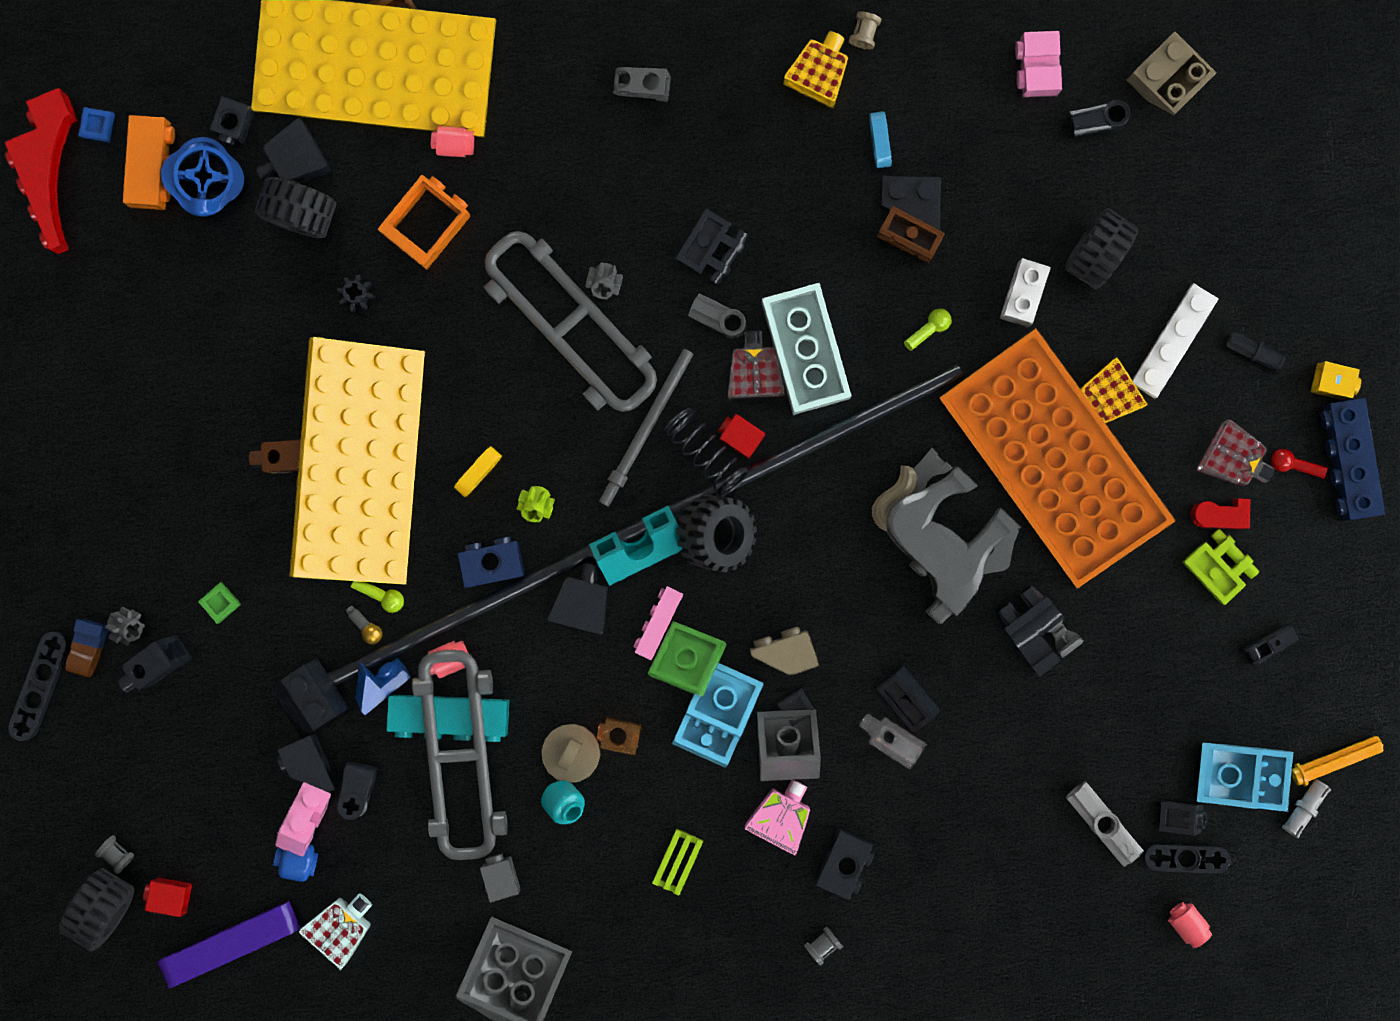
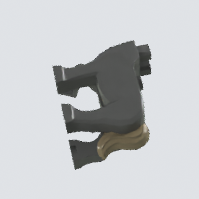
[872,448,1021,624]

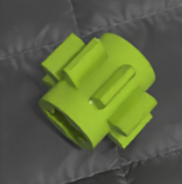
[517,486,555,522]

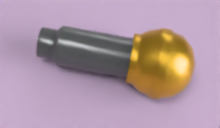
[346,606,382,645]

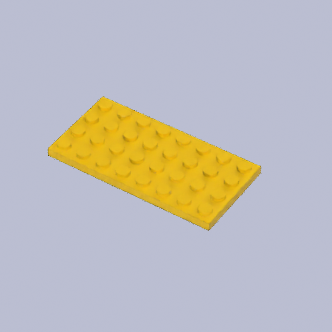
[251,0,496,137]
[290,337,425,584]

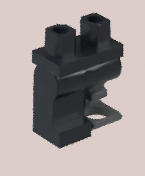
[997,585,1084,677]

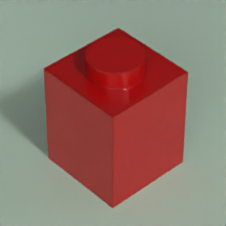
[718,414,766,460]
[143,877,192,917]

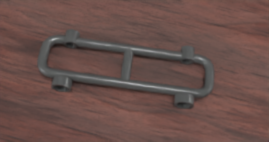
[483,231,657,412]
[412,650,508,860]

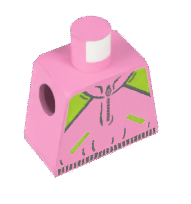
[745,780,810,855]

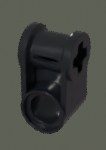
[337,760,377,820]

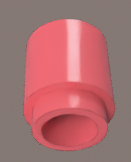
[431,126,474,157]
[428,641,468,679]
[1168,902,1212,948]

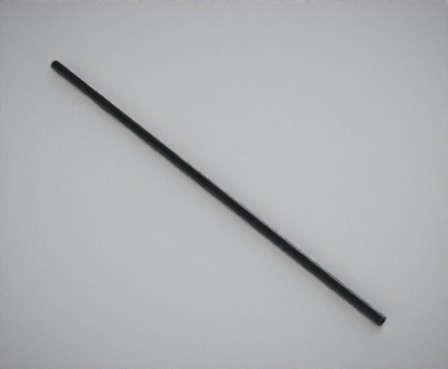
[327,364,964,686]

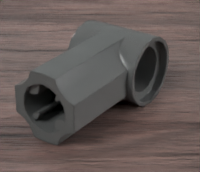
[688,293,746,339]

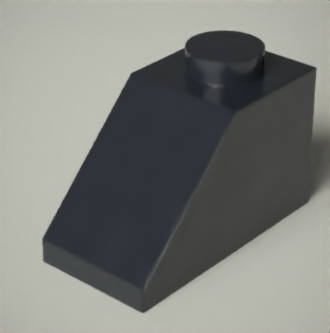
[277,734,339,792]

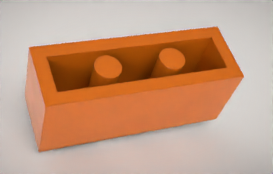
[123,115,175,210]

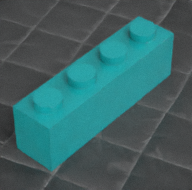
[387,694,509,742]

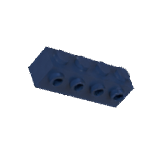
[1320,398,1385,521]

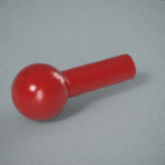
[1271,449,1328,479]

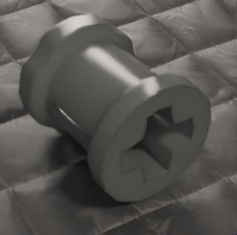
[95,835,135,874]
[804,927,843,966]

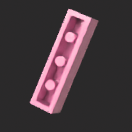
[634,586,683,660]

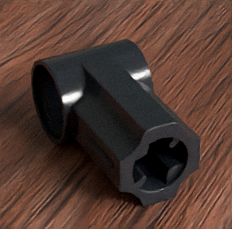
[1069,100,1130,137]

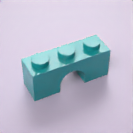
[589,506,682,586]

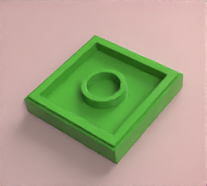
[648,621,727,697]

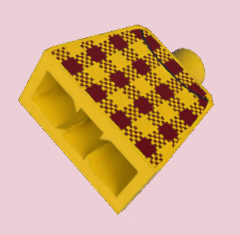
[783,31,848,108]
[1080,358,1148,423]

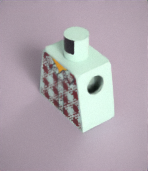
[299,894,372,970]

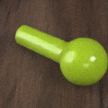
[904,309,951,351]
[350,581,404,613]

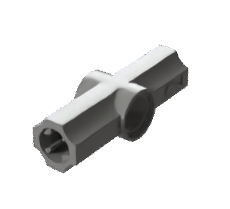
[1066,781,1143,867]

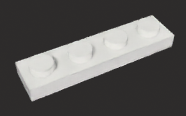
[1132,284,1218,399]

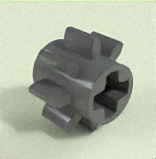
[585,262,623,300]
[105,607,145,646]

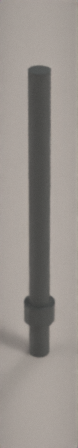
[599,349,694,507]

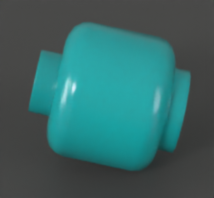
[541,780,585,824]

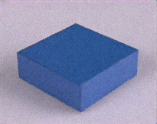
[78,107,115,143]

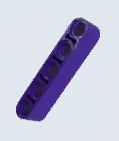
[157,901,301,988]

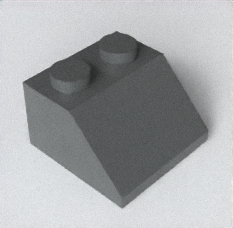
[757,709,821,781]

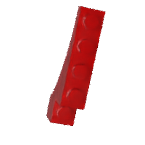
[5,88,78,254]

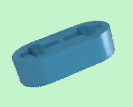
[869,112,892,168]

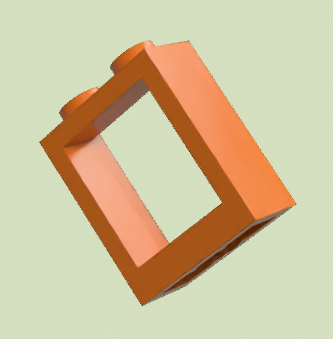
[378,175,471,270]

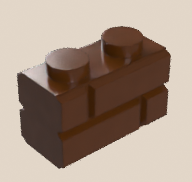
[877,206,945,264]

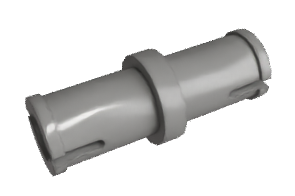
[1282,779,1331,838]

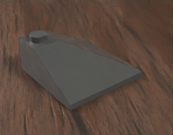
[456,917,572,1021]

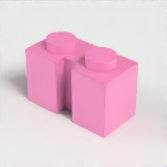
[1016,31,1062,97]
[276,782,331,857]

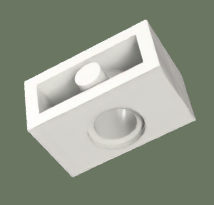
[1000,258,1051,327]

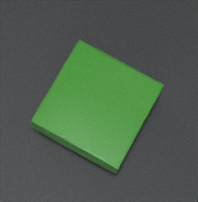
[198,582,241,624]

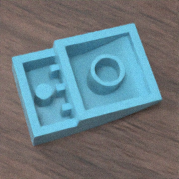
[672,663,764,768]
[1197,743,1293,812]

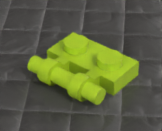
[1182,528,1259,605]

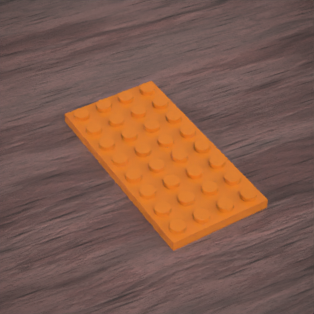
[940,329,1175,588]

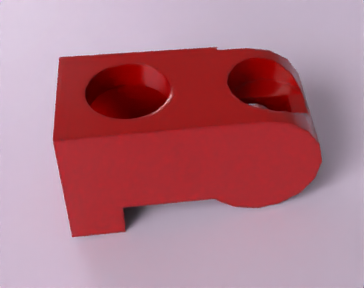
[1190,499,1251,529]

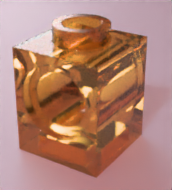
[596,717,642,755]

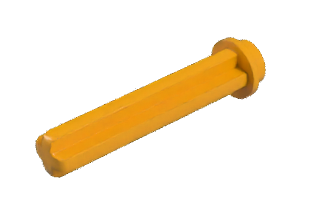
[1291,736,1383,786]

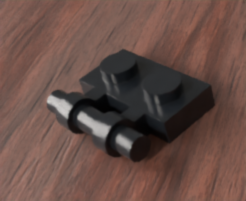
[676,209,748,285]

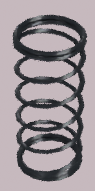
[664,408,748,496]

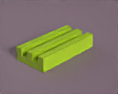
[652,828,703,895]

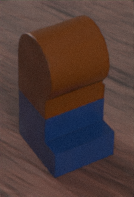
[65,619,109,678]

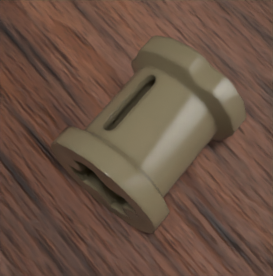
[849,11,881,49]

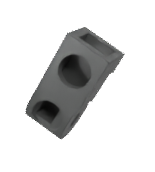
[613,67,671,102]

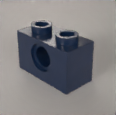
[458,537,525,588]

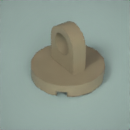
[542,724,601,783]

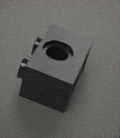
[815,828,875,900]

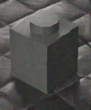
[480,854,521,902]

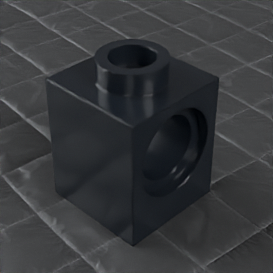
[210,96,255,146]

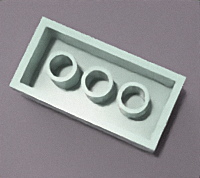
[761,283,852,415]

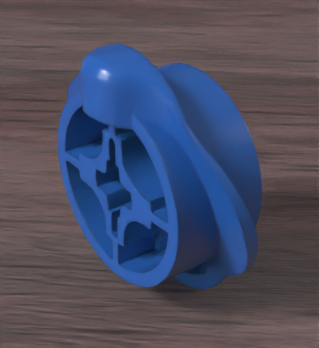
[161,137,244,217]

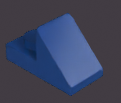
[356,658,411,715]

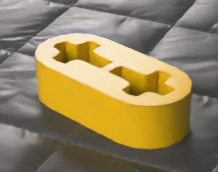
[454,446,502,497]

